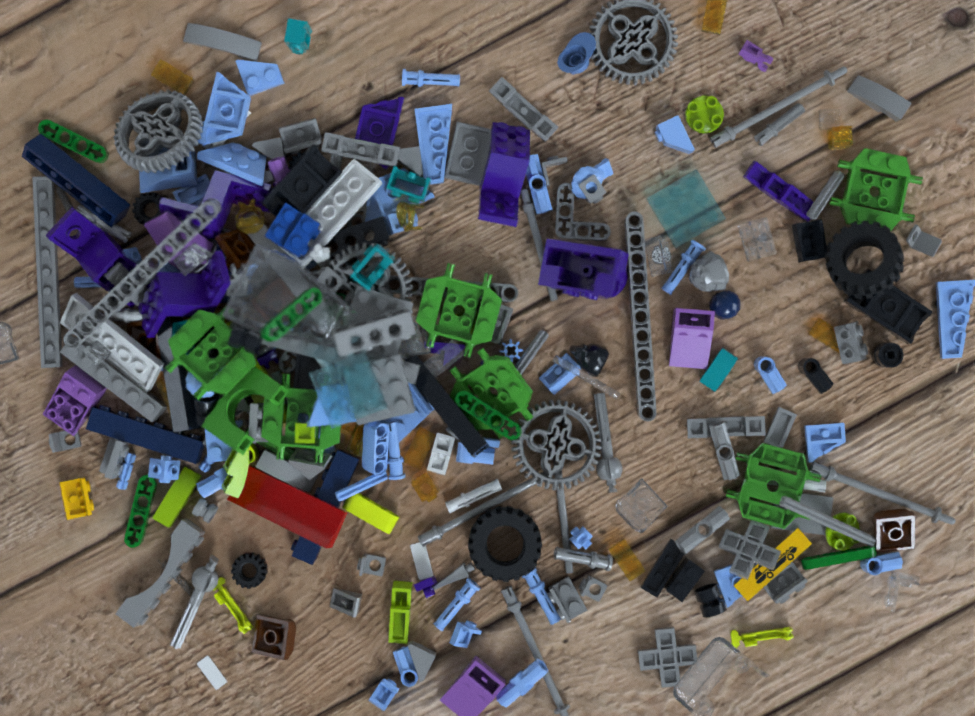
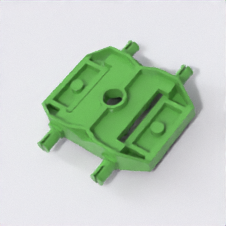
[829,148,923,231]
[416,263,502,358]
[165,306,257,400]
[449,347,534,439]
[261,374,341,463]
[726,443,821,529]

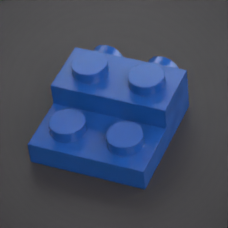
[264,203,321,258]

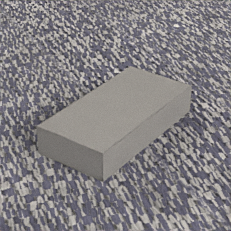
[763,407,797,448]

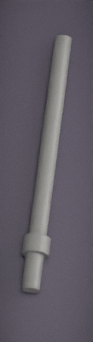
[521,189,558,301]
[553,460,573,573]

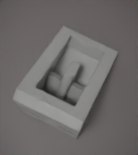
[252,137,288,166]
[398,146,423,177]
[289,448,332,481]
[330,588,363,617]
[408,640,437,682]

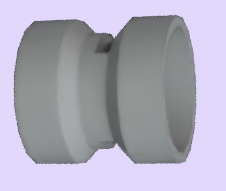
[192,497,218,523]

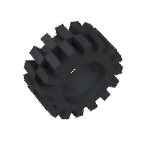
[132,192,163,225]
[231,552,268,589]

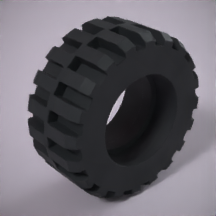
[825,221,904,299]
[468,506,542,582]

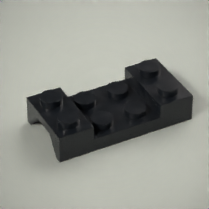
[260,145,342,217]
[843,269,933,344]

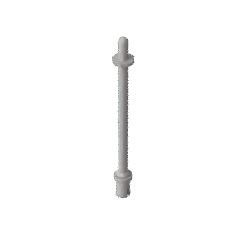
[710,66,847,148]
[809,461,956,525]
[417,468,552,547]
[501,586,570,716]

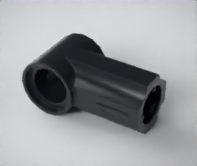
[798,358,834,394]

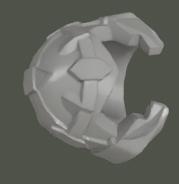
[689,251,729,292]

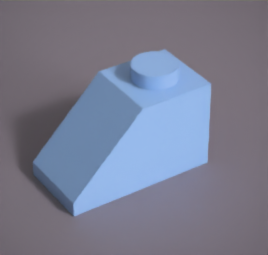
[654,115,695,154]

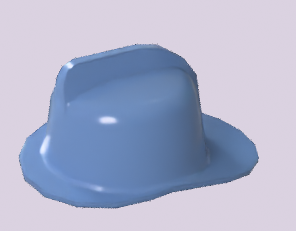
[557,32,596,75]

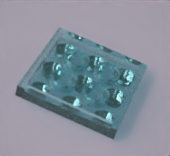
[646,169,726,248]
[309,352,388,428]

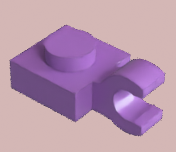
[739,40,773,72]

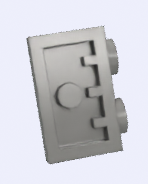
[248,402,269,443]
[547,576,587,623]

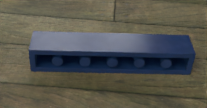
[22,134,130,228]
[86,404,205,464]
[291,449,360,565]

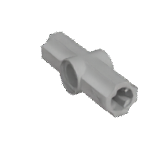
[708,421,740,480]
[675,506,730,555]

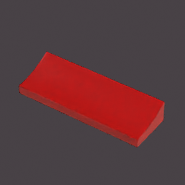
[227,465,348,548]

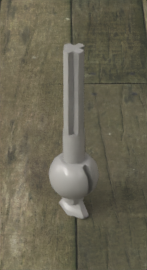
[594,393,623,493]
[170,555,219,649]

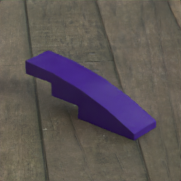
[743,161,814,222]

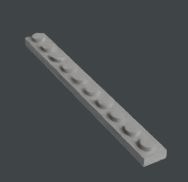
[32,176,62,368]
[230,316,420,384]

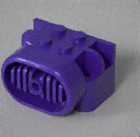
[538,239,629,300]

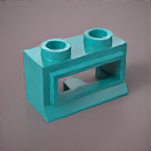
[284,18,312,55]
[386,166,431,204]
[351,244,395,291]

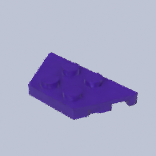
[355,97,405,170]

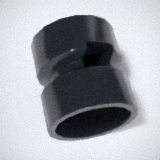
[228,321,263,355]
[871,343,904,368]
[193,393,219,426]
[694,583,727,618]

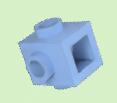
[148,455,180,483]

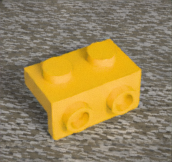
[59,477,94,520]

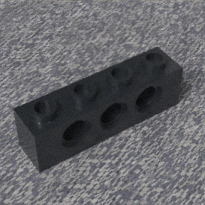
[324,216,393,261]

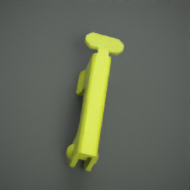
[213,577,253,634]
[730,627,794,647]

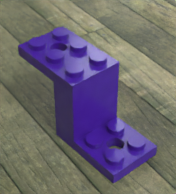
[478,122,530,227]
[159,170,271,239]
[46,207,151,308]
[138,251,231,338]

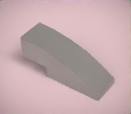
[847,75,912,122]
[255,449,318,493]

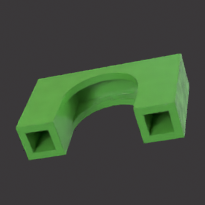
[202,366,289,455]

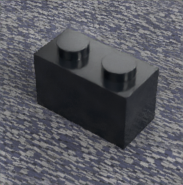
[664,557,705,602]

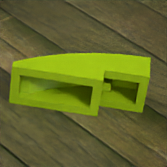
[221,448,249,498]
[152,466,202,528]
[388,581,413,644]

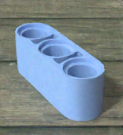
[362,421,389,476]

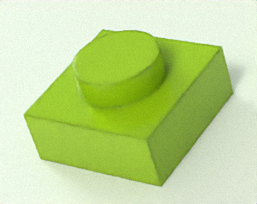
[295,423,316,443]

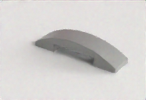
[183,23,262,61]
[489,77,559,142]
[321,132,400,166]
[687,416,766,438]

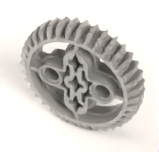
[589,0,678,85]
[113,90,203,174]
[321,243,413,324]
[511,400,602,490]

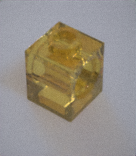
[827,126,853,150]
[411,471,440,503]

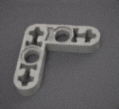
[555,183,611,241]

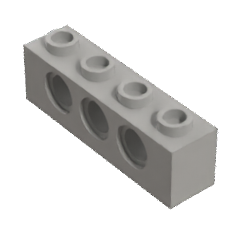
[330,307,416,357]

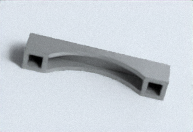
[60,337,168,422]
[116,519,205,628]

